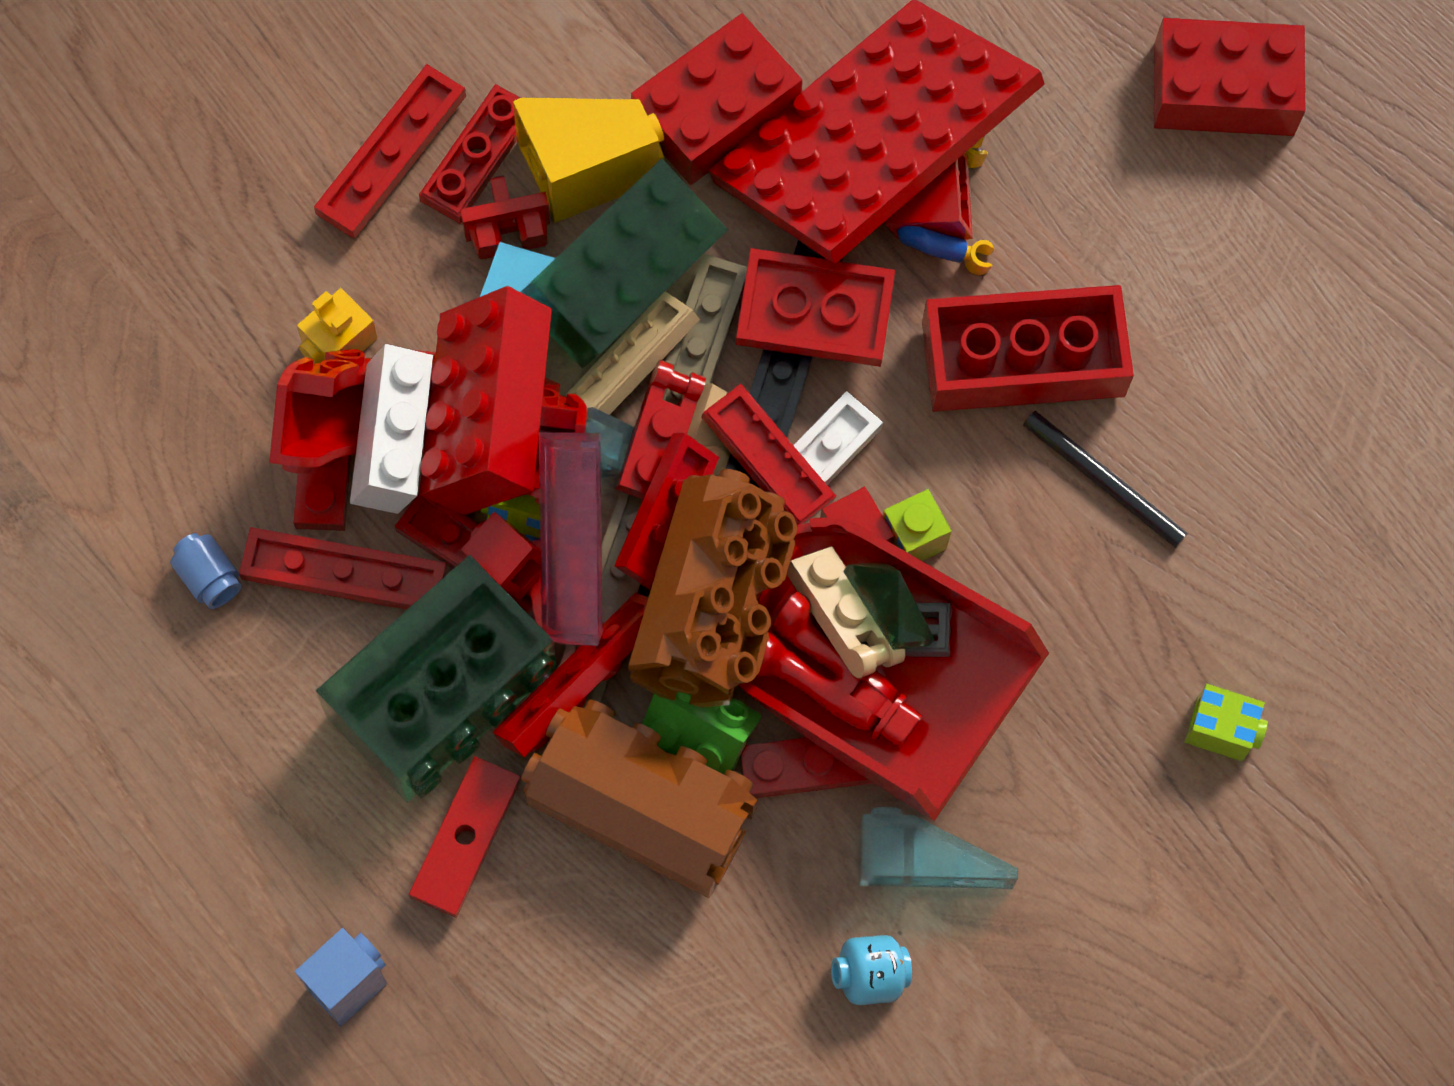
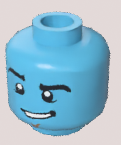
[831,935,912,1005]

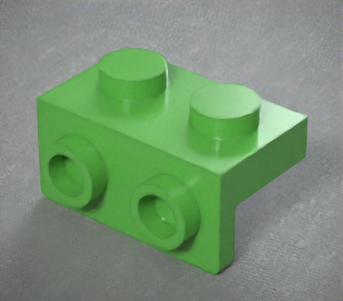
[642,692,762,774]

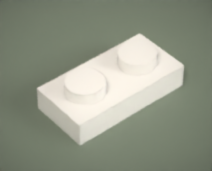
[794,391,883,485]

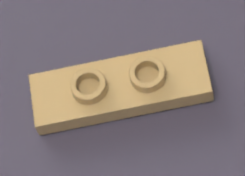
[565,291,700,425]

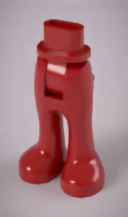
[756,591,923,748]

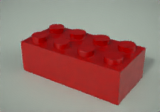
[922,285,1134,412]
[419,286,552,515]

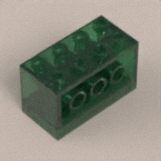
[315,555,557,803]

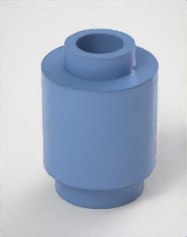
[170,533,242,609]

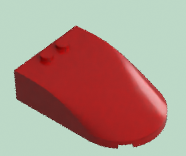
[738,518,1049,821]

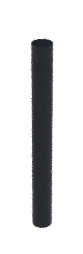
[1023,410,1188,548]

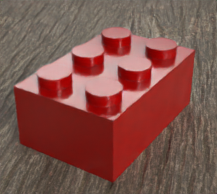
[631,13,803,186]
[1153,18,1306,136]

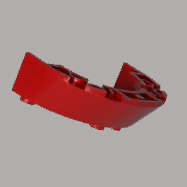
[269,349,587,508]

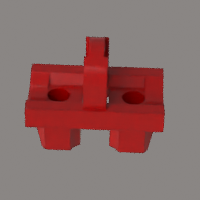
[460,176,550,259]

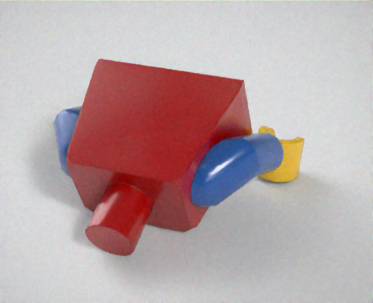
[885,137,994,275]

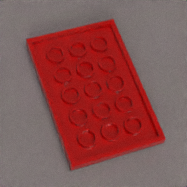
[708,0,1045,264]

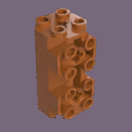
[628,469,797,708]
[521,699,758,898]

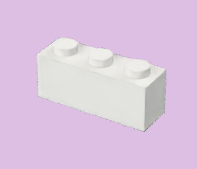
[350,344,433,514]

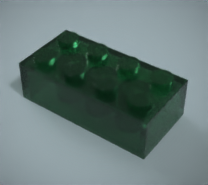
[521,158,728,369]

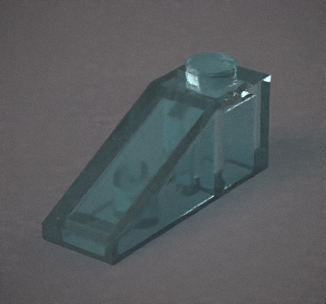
[859,807,1018,889]

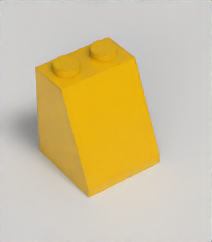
[513,98,664,223]

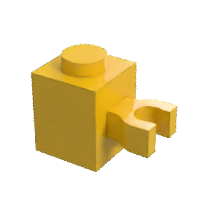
[297,288,378,364]

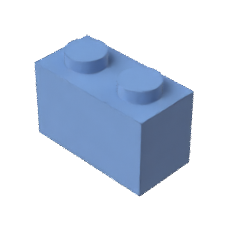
[294,928,387,1027]

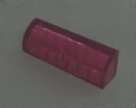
[539,432,603,646]

